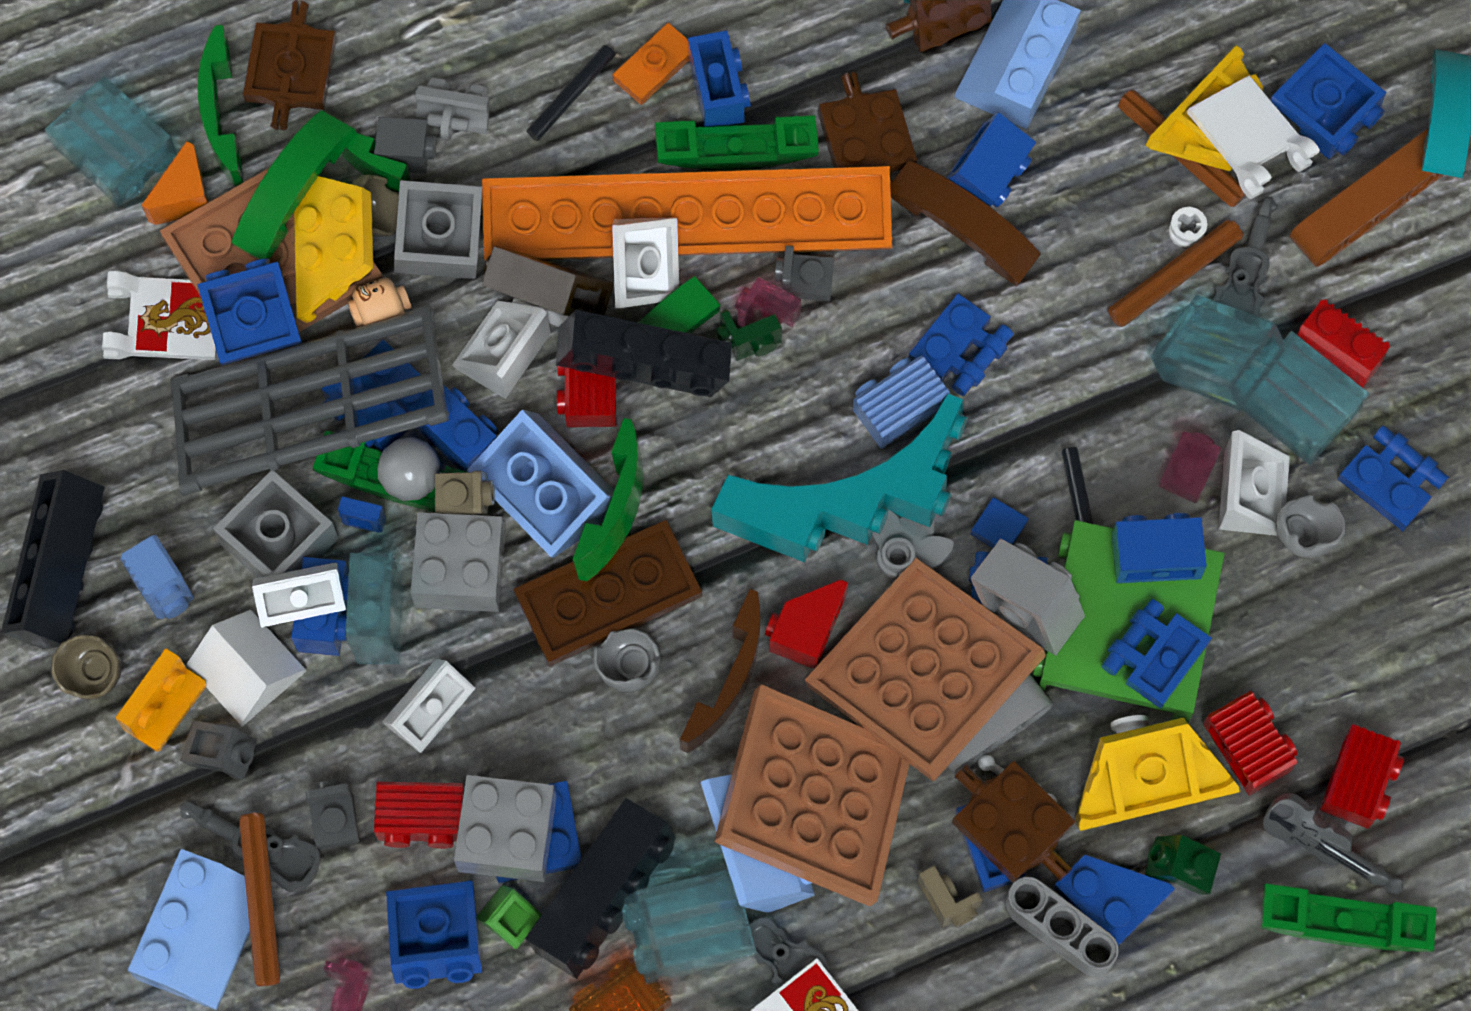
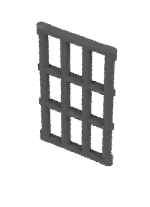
[170,305,449,496]

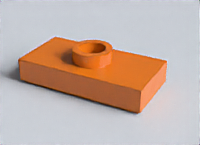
[612,23,689,106]

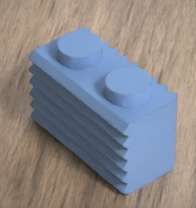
[853,355,950,449]
[120,535,194,619]

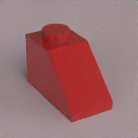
[765,580,848,669]

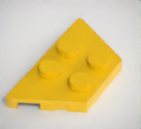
[1145,45,1271,172]
[294,176,373,323]
[1075,717,1240,831]

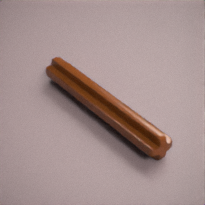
[1118,89,1245,207]
[1108,220,1243,327]
[239,812,280,987]

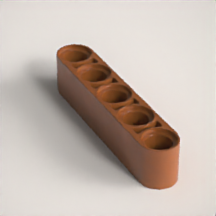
[1289,129,1444,267]

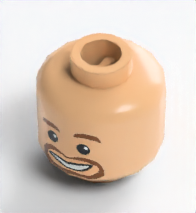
[347,277,411,328]

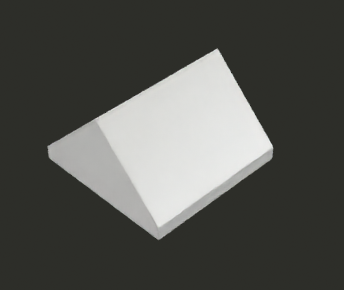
[612,218,679,308]
[452,300,551,399]
[1219,430,1290,536]
[186,610,306,727]

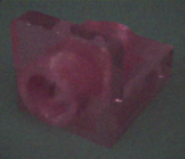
[735,277,801,328]
[1158,431,1221,504]
[323,958,372,1011]

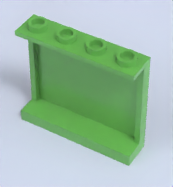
[1033,520,1225,723]

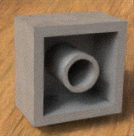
[394,180,482,279]
[213,471,338,578]
[411,512,505,612]
[971,538,1085,656]
[454,775,557,882]

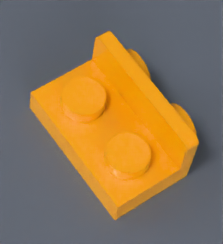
[115,648,207,752]

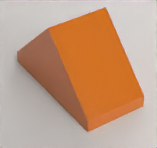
[141,141,209,225]

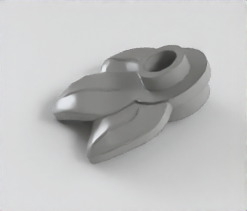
[872,508,954,578]

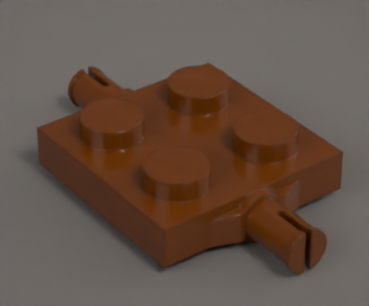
[243,0,336,131]
[885,0,992,52]
[817,72,917,174]
[952,761,1076,883]

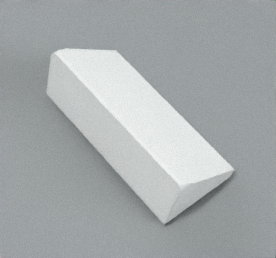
[252,563,346,627]
[383,659,476,753]

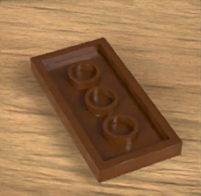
[513,520,702,667]

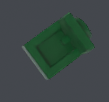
[716,310,782,361]
[1145,835,1221,895]

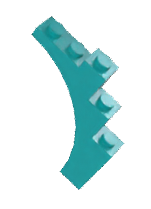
[711,394,967,563]

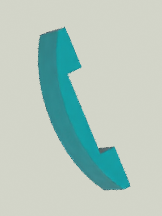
[1422,49,1471,178]

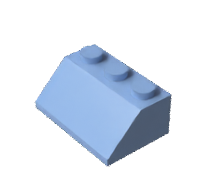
[954,0,1081,129]
[467,410,614,558]
[701,774,815,913]
[127,849,250,1011]

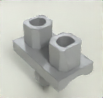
[415,77,489,141]

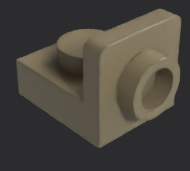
[435,471,495,516]
[917,866,983,928]

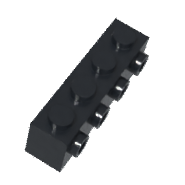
[556,310,732,397]
[0,470,105,649]
[525,798,676,979]

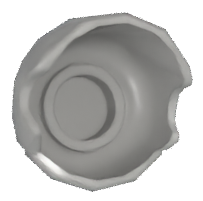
[377,437,441,501]
[1277,495,1345,558]
[593,628,661,693]

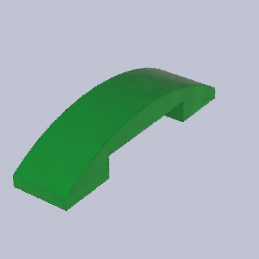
[198,25,243,187]
[231,110,356,260]
[654,116,819,170]
[573,418,643,582]
[313,430,468,512]
[1260,883,1437,952]

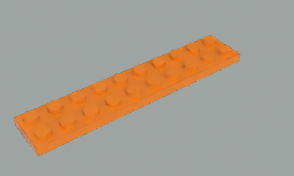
[482,166,892,262]

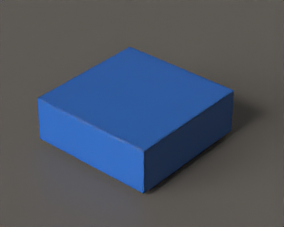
[338,497,386,533]
[970,497,1029,548]

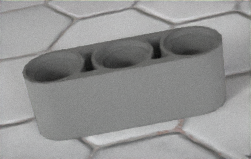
[948,674,1053,775]
[1005,877,1118,977]

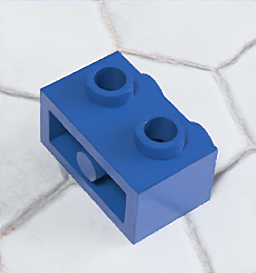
[688,30,750,127]
[946,112,1036,208]
[409,385,499,472]
[1112,513,1207,583]
[291,557,355,656]

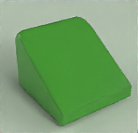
[477,885,542,949]

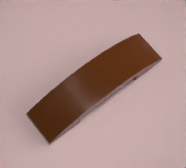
[890,161,1041,287]
[680,589,760,753]

